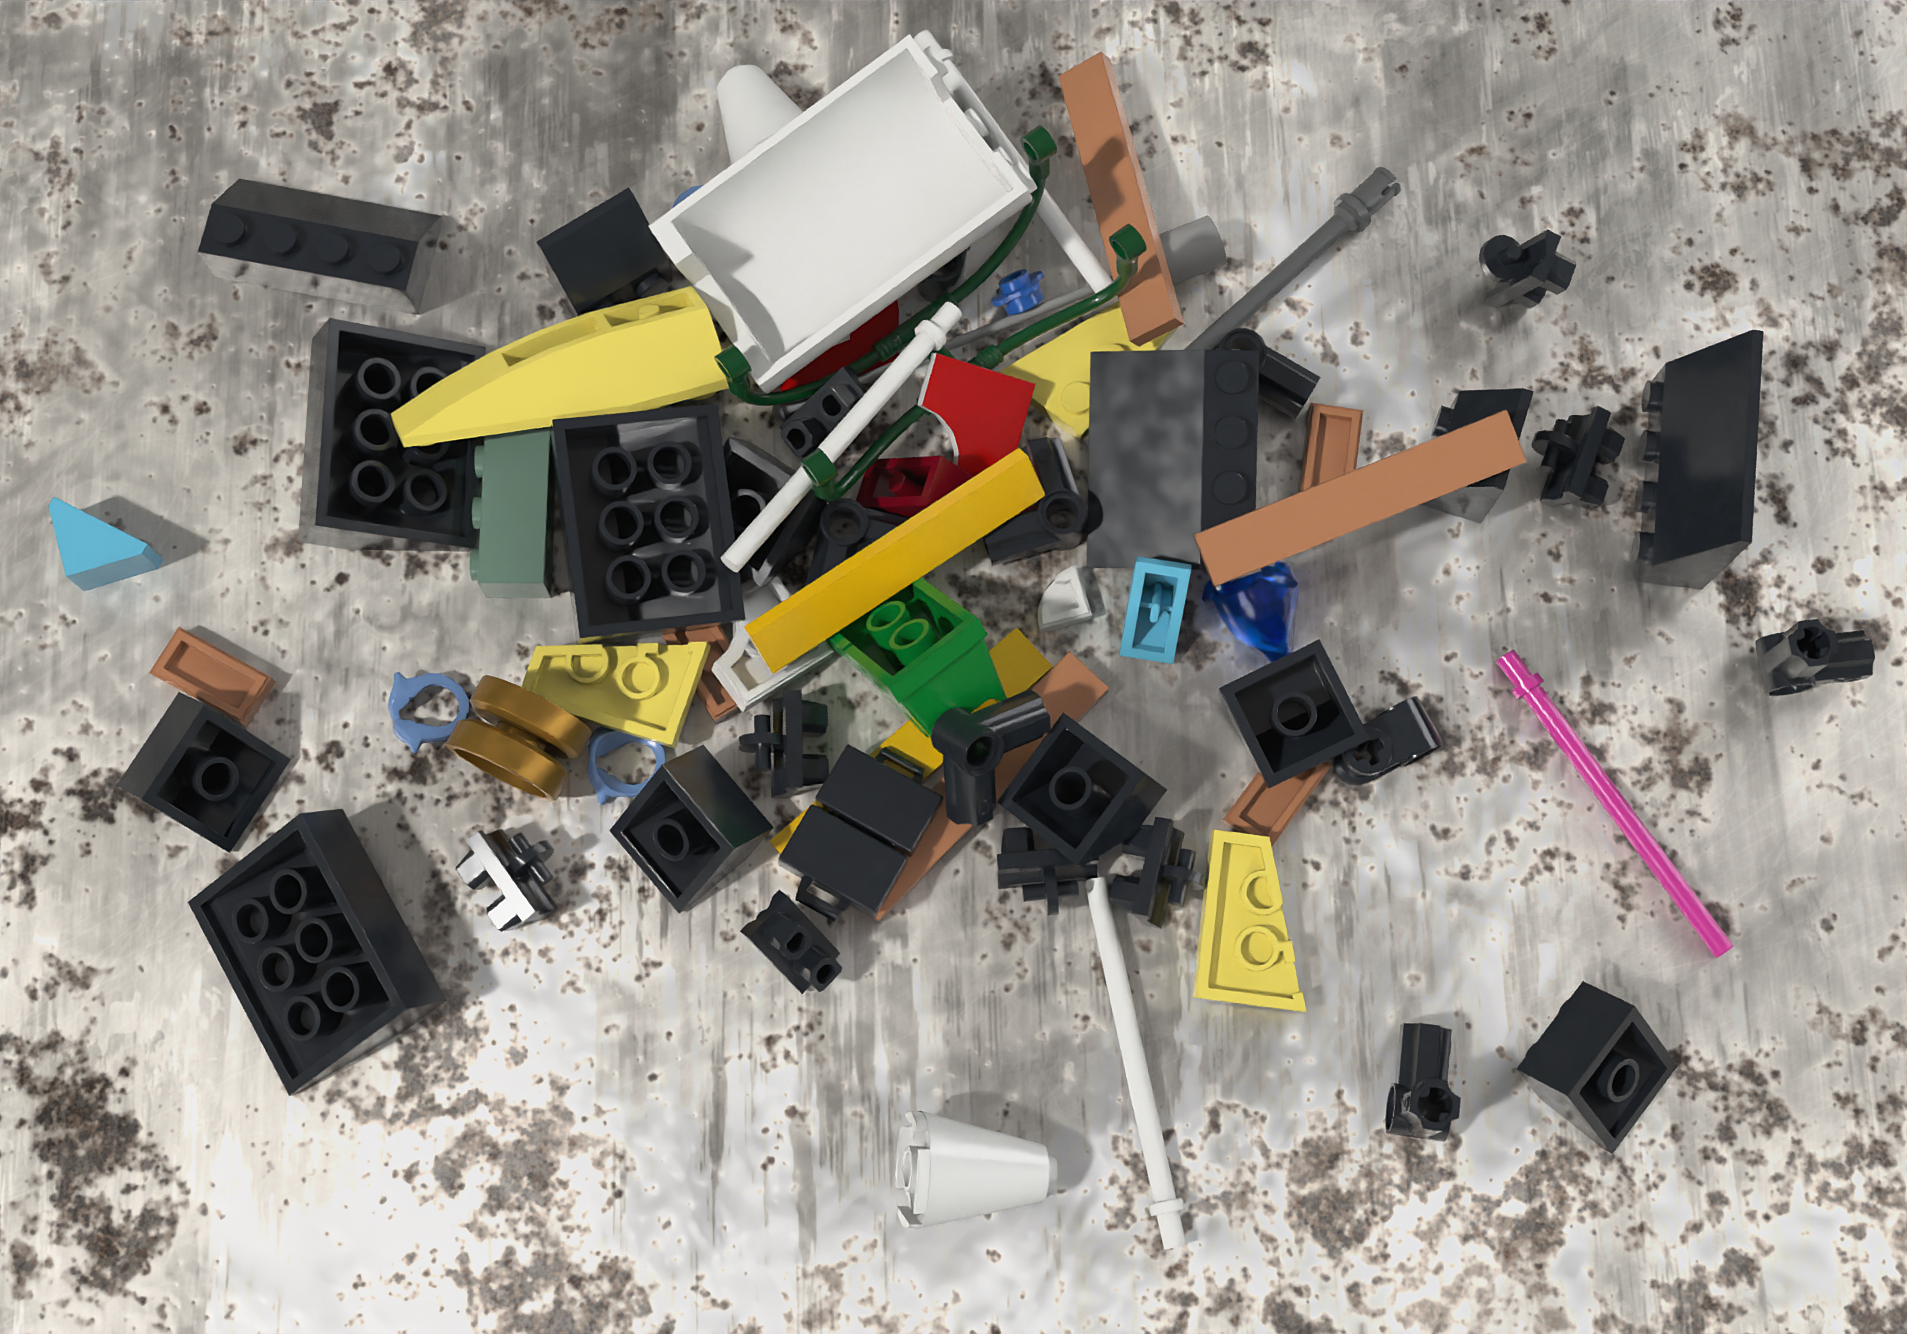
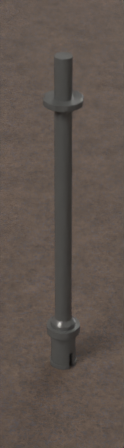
[1084,167,1401,446]

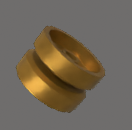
[445,675,592,802]

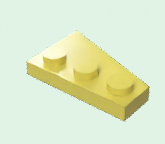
[999,301,1178,442]
[521,641,711,749]
[1192,829,1307,1012]

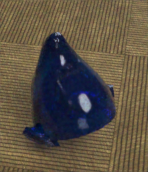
[1201,561,1298,663]

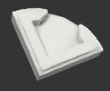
[1037,565,1092,634]

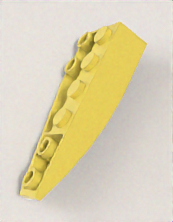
[391,286,729,447]

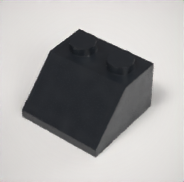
[536,187,673,318]
[1421,388,1534,524]
[723,436,830,587]
[1218,639,1370,789]
[116,692,291,853]
[997,713,1168,867]
[609,745,774,914]
[1516,981,1678,1154]

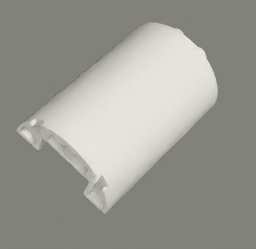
[648,34,1037,394]

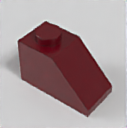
[856,456,974,518]

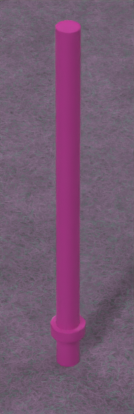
[1496,649,1734,958]

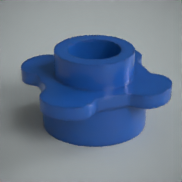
[991,269,1045,315]

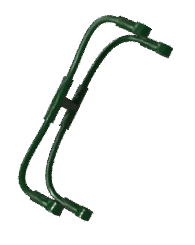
[714,125,1147,502]

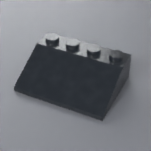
[298,318,486,552]
[1631,330,1764,590]
[1086,350,1259,570]
[550,404,746,645]
[188,809,447,1096]

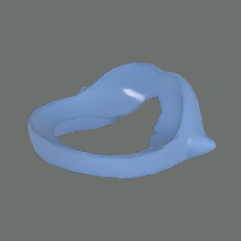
[388,672,469,754]
[587,726,666,805]

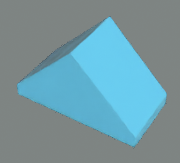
[48,497,163,591]
[1119,556,1191,664]

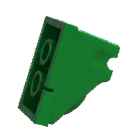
[826,577,1007,739]

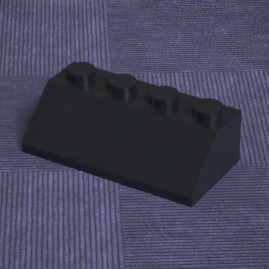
[198,179,443,315]

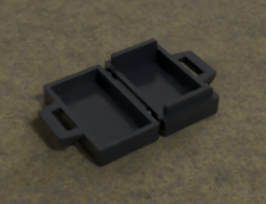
[778,744,943,922]

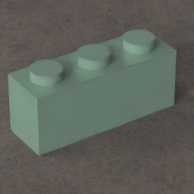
[470,427,556,598]

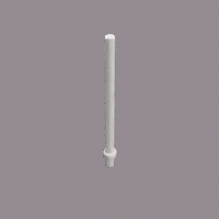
[914,30,1113,293]
[721,302,962,572]
[1084,877,1186,1250]

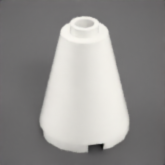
[717,65,803,165]
[895,1111,1057,1229]

